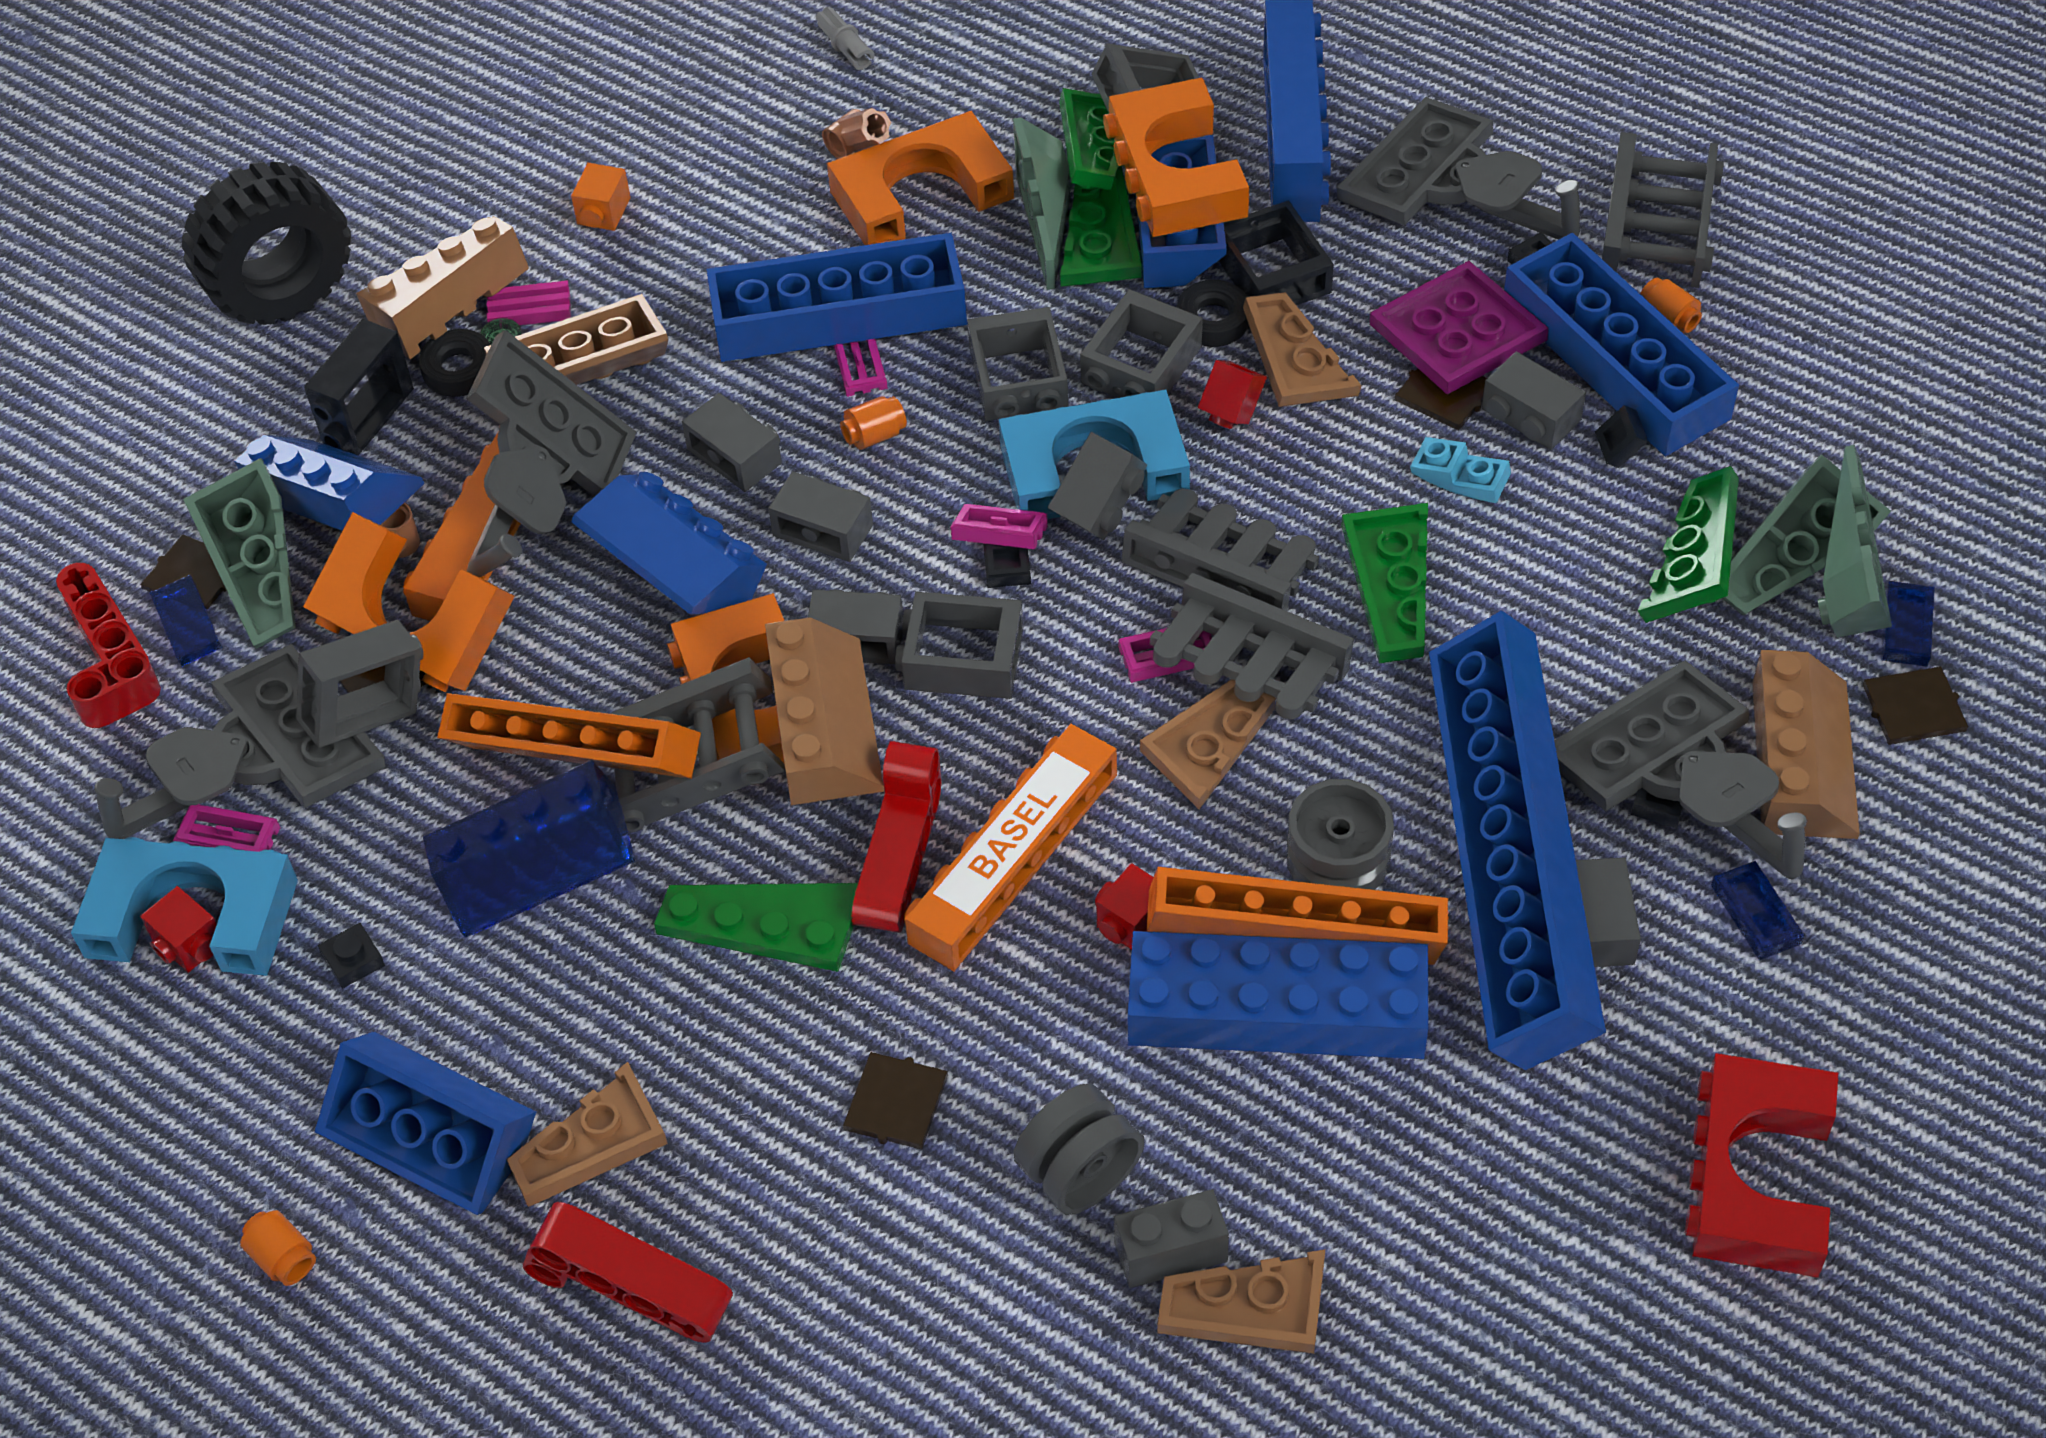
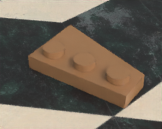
[1243,292,1362,407]
[1140,679,1276,809]
[507,1062,668,1207]
[1157,1249,1326,1354]

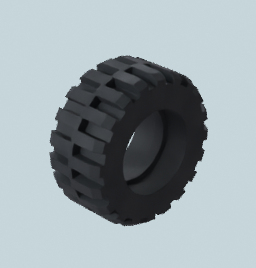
[182,162,351,325]

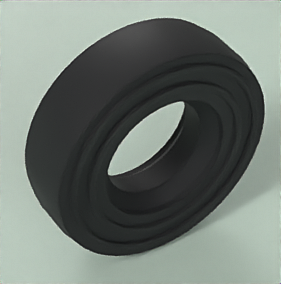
[1176,280,1249,347]
[419,329,491,397]

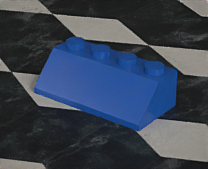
[1135,134,1227,288]
[234,434,425,531]
[571,471,767,615]
[314,1032,536,1215]

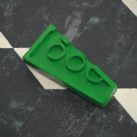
[1059,88,1119,190]
[1060,166,1142,287]
[1638,466,1739,623]
[1341,503,1428,663]
[654,883,858,972]

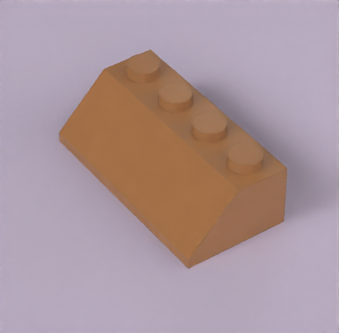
[484,294,668,385]
[765,617,884,805]
[1752,650,1860,839]

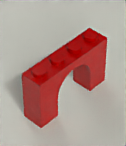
[1685,1053,1839,1277]

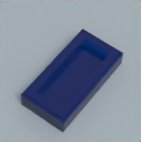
[150,574,223,666]
[1882,581,1935,667]
[1711,861,1805,961]

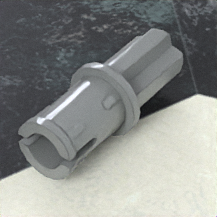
[816,7,875,70]

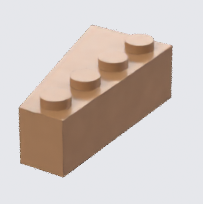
[356,216,529,359]

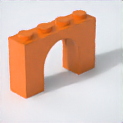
[1103,77,1249,237]
[827,111,1014,245]
[303,512,515,692]
[667,593,785,766]

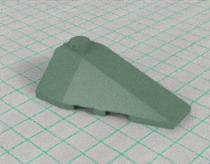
[1013,117,1071,290]
[1818,445,1892,638]
[1722,454,1891,616]
[183,458,296,649]

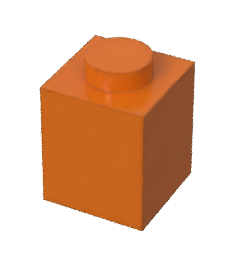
[571,163,631,231]

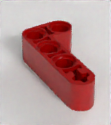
[56,563,161,728]
[852,741,942,933]
[523,1202,733,1343]

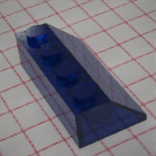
[423,760,636,938]

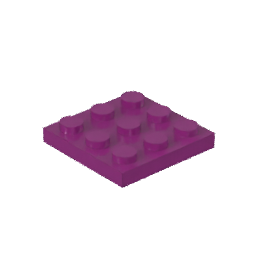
[1370,261,1548,394]

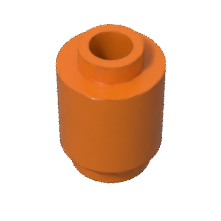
[1640,277,1702,333]
[840,396,907,450]
[240,1210,316,1286]

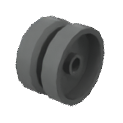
[1286,779,1394,890]
[1013,1083,1145,1215]

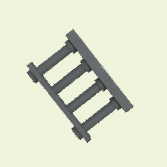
[1602,132,1724,288]
[597,657,785,835]

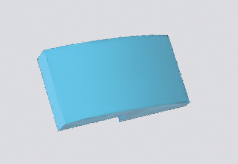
[1410,437,1511,503]

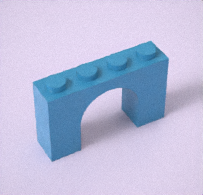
[999,390,1190,519]
[71,837,298,976]

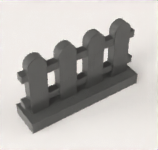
[1121,488,1319,611]
[1150,573,1354,719]

